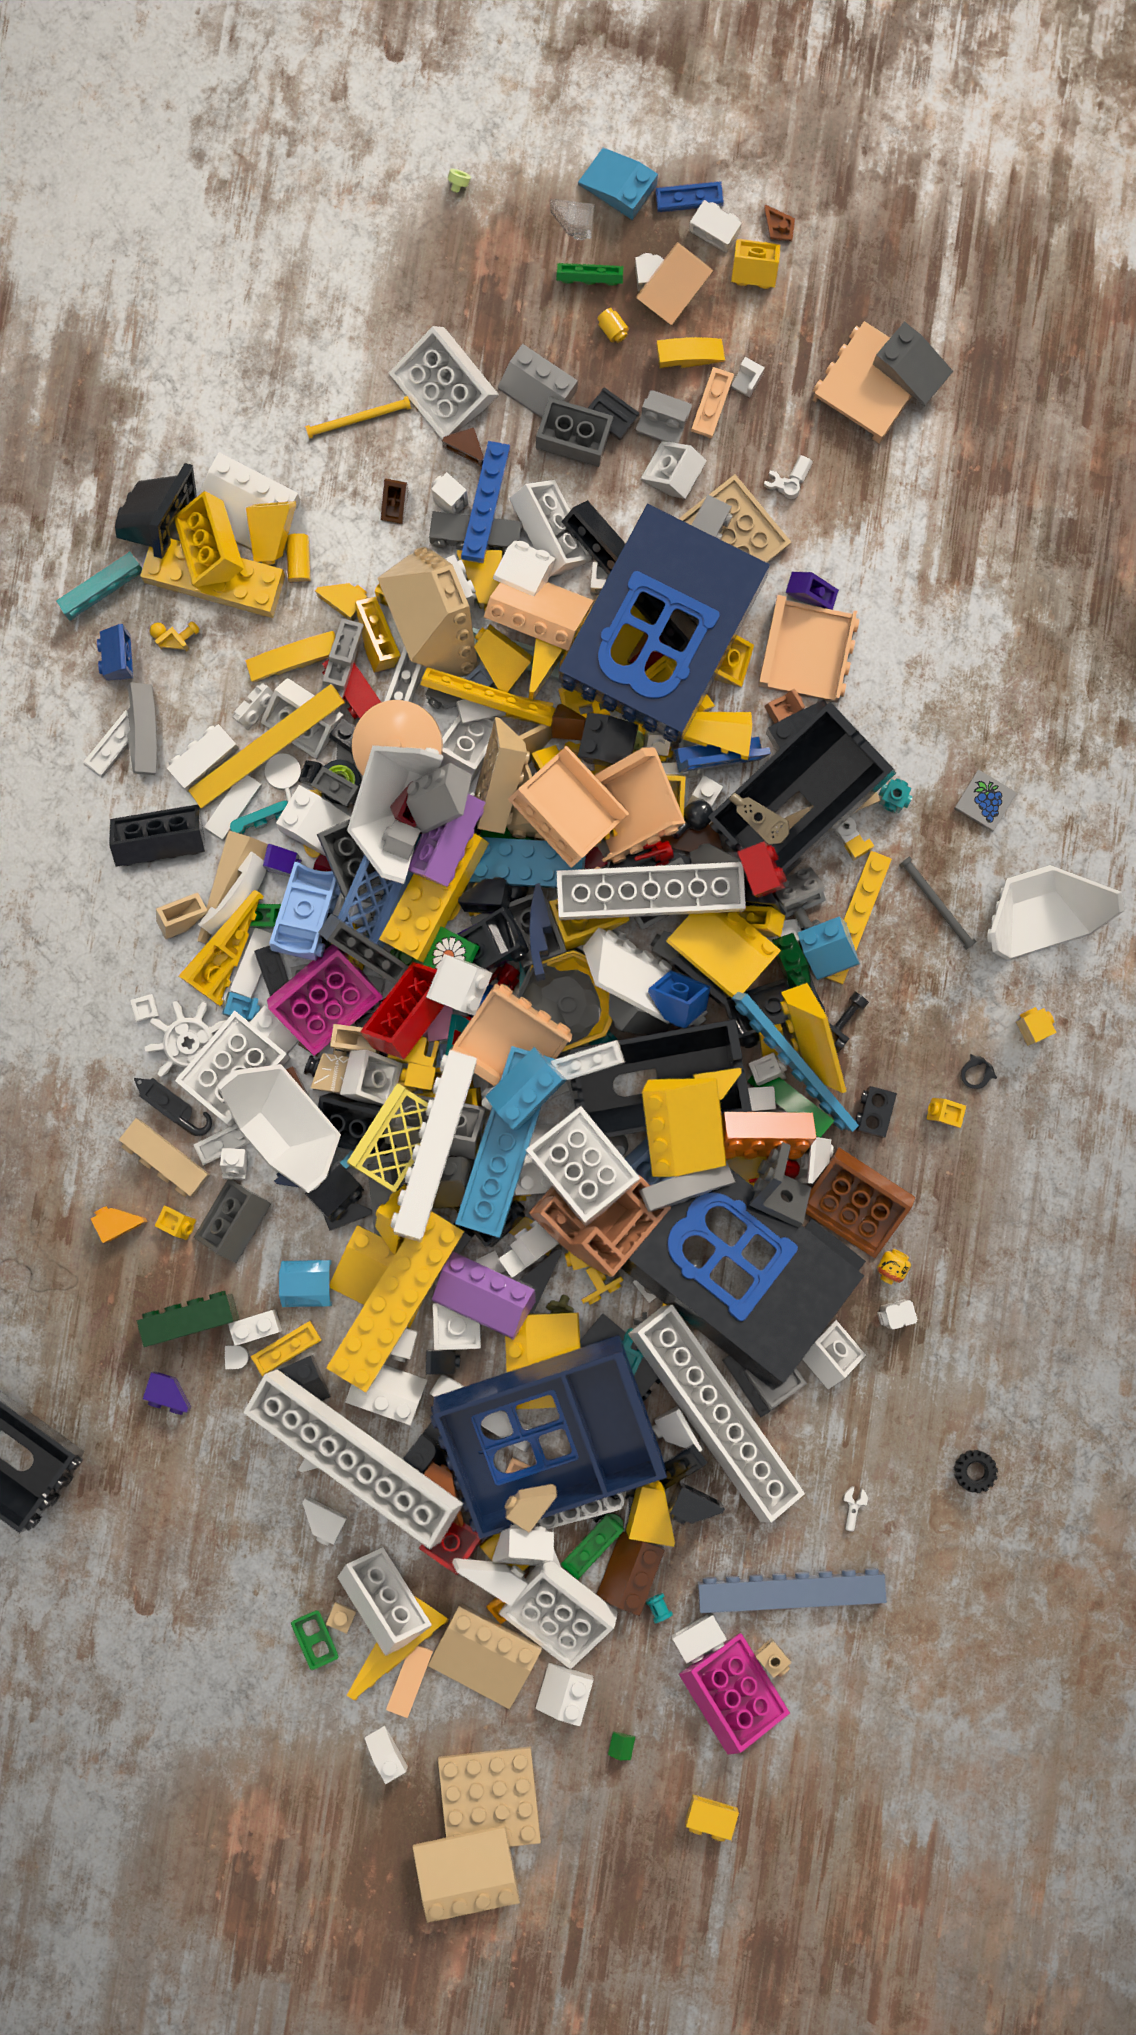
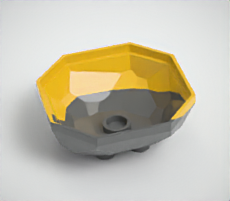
[517,950,613,1052]

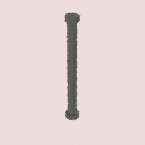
[899,856,977,950]

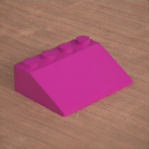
[267,944,383,1056]
[679,1633,790,1755]

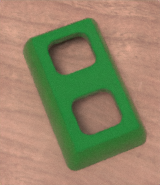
[291,1610,339,1670]

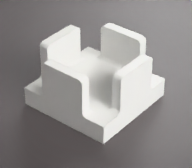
[433,1303,481,1350]

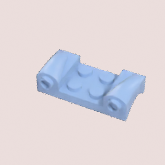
[269,862,341,961]

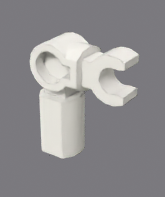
[764,455,813,499]

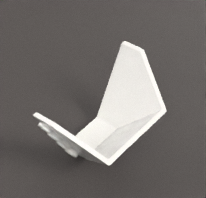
[347,745,443,884]
[987,865,1125,960]
[217,1064,341,1193]

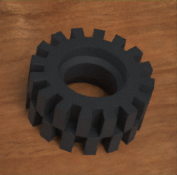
[954,1450,998,1493]

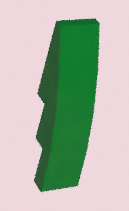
[747,1075,834,1138]

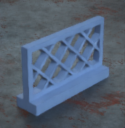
[338,854,414,948]

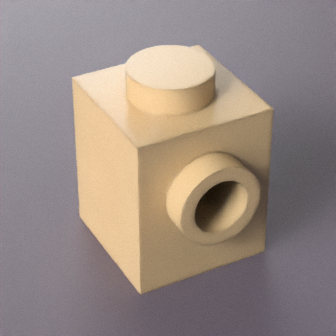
[754,1638,791,1678]

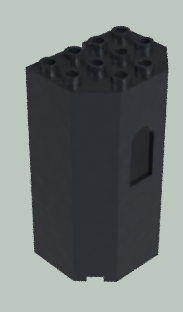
[708,701,896,877]
[566,1019,752,1138]
[0,1391,85,1534]

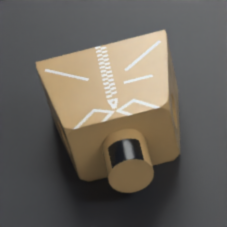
[311,1048,349,1094]

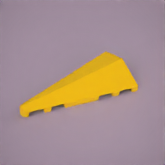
[635,712,752,760]
[178,890,264,1007]
[346,1595,449,1701]

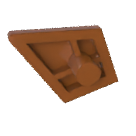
[764,205,795,242]

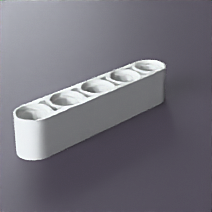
[430,1374,532,1452]
[534,1491,626,1530]

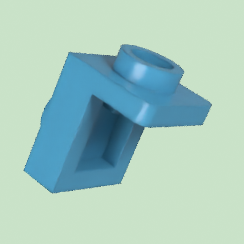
[222,992,260,1022]

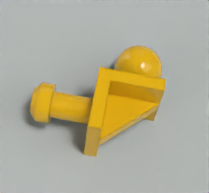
[149,621,200,652]

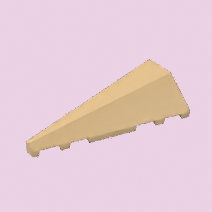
[197,831,268,944]

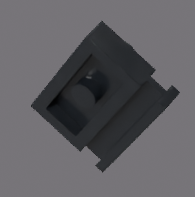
[588,387,640,440]

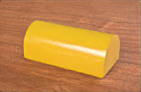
[286,533,311,582]

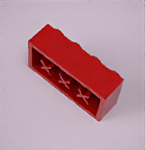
[360,962,445,1060]

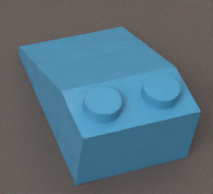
[578,147,658,220]

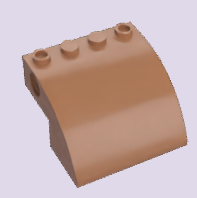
[529,1175,671,1277]

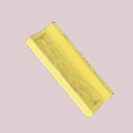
[347,1083,428,1193]

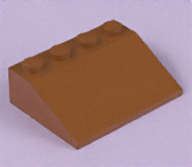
[806,1147,916,1258]

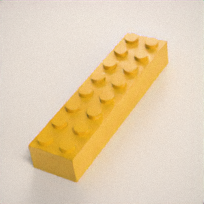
[326,1211,465,1392]

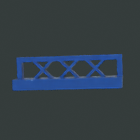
[674,737,771,773]

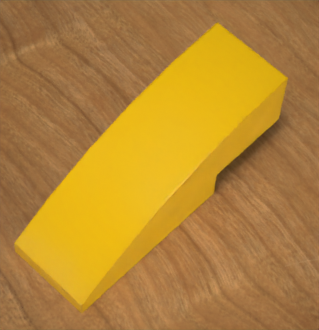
[656,337,725,368]

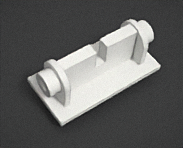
[233,683,273,730]

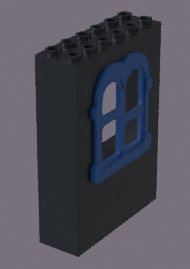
[621,1168,864,1390]

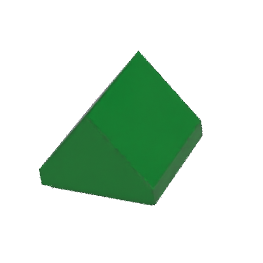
[608,1731,635,1761]

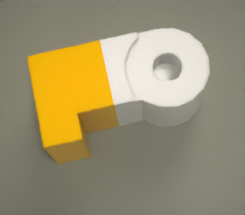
[835,817,874,861]

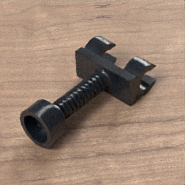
[829,992,869,1053]

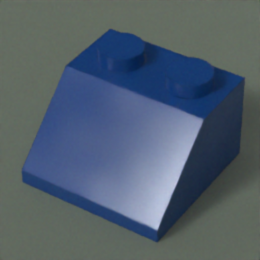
[97,624,134,681]
[648,970,711,1028]

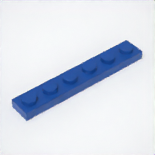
[461,441,510,563]

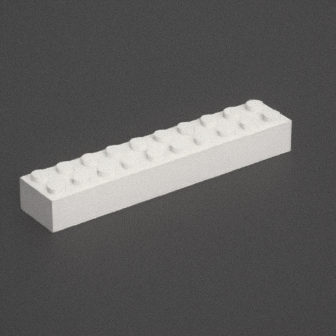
[628,1305,805,1523]
[243,1370,463,1549]

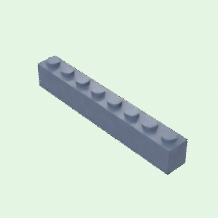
[698,1568,887,1613]

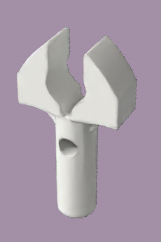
[843,1486,868,1532]

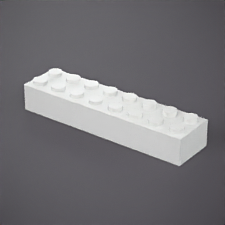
[557,862,746,920]
[391,1050,477,1242]

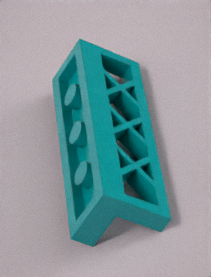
[56,551,142,621]

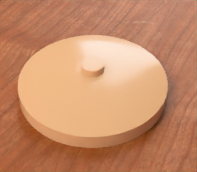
[352,700,443,775]

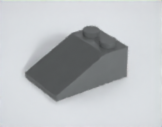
[873,321,953,406]

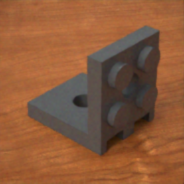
[750,1142,811,1228]

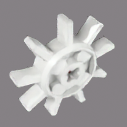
[145,1001,226,1077]

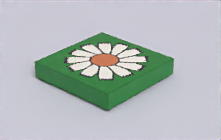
[422,927,480,970]

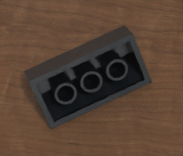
[109,804,205,867]

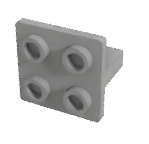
[636,390,692,443]
[774,867,826,918]

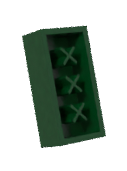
[136,1291,240,1347]

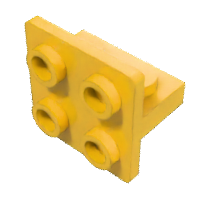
[581,1267,623,1305]

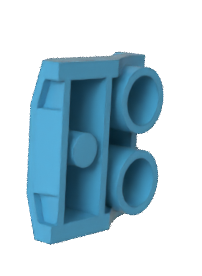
[279,1260,332,1307]

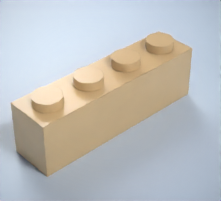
[119,1118,210,1197]

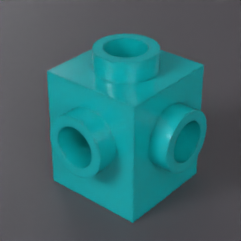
[878,778,913,813]

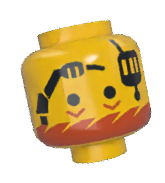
[877,1249,911,1285]

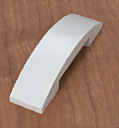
[198,851,266,936]

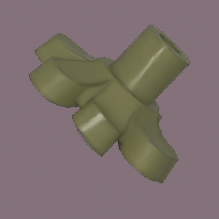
[546,1295,574,1313]

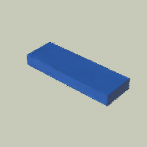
[655,181,724,212]

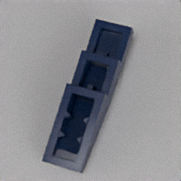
[530,883,552,981]

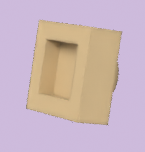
[326,1602,357,1634]

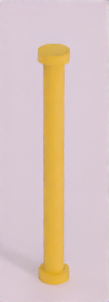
[305,396,411,439]

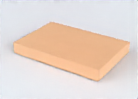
[636,242,713,325]

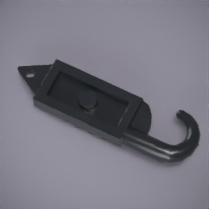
[134,1078,212,1136]

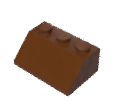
[596,1531,665,1616]

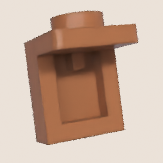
[764,689,805,724]

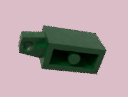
[772,933,811,989]

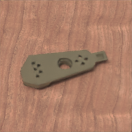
[729,792,789,845]

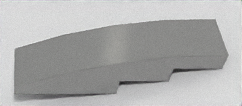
[321,618,364,714]
[127,682,157,775]
[640,1161,735,1212]

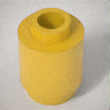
[597,308,629,343]

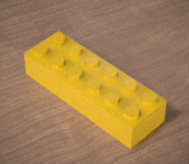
[140,538,286,618]
[379,834,489,963]

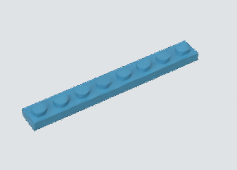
[732,992,859,1132]

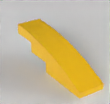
[245,631,336,682]

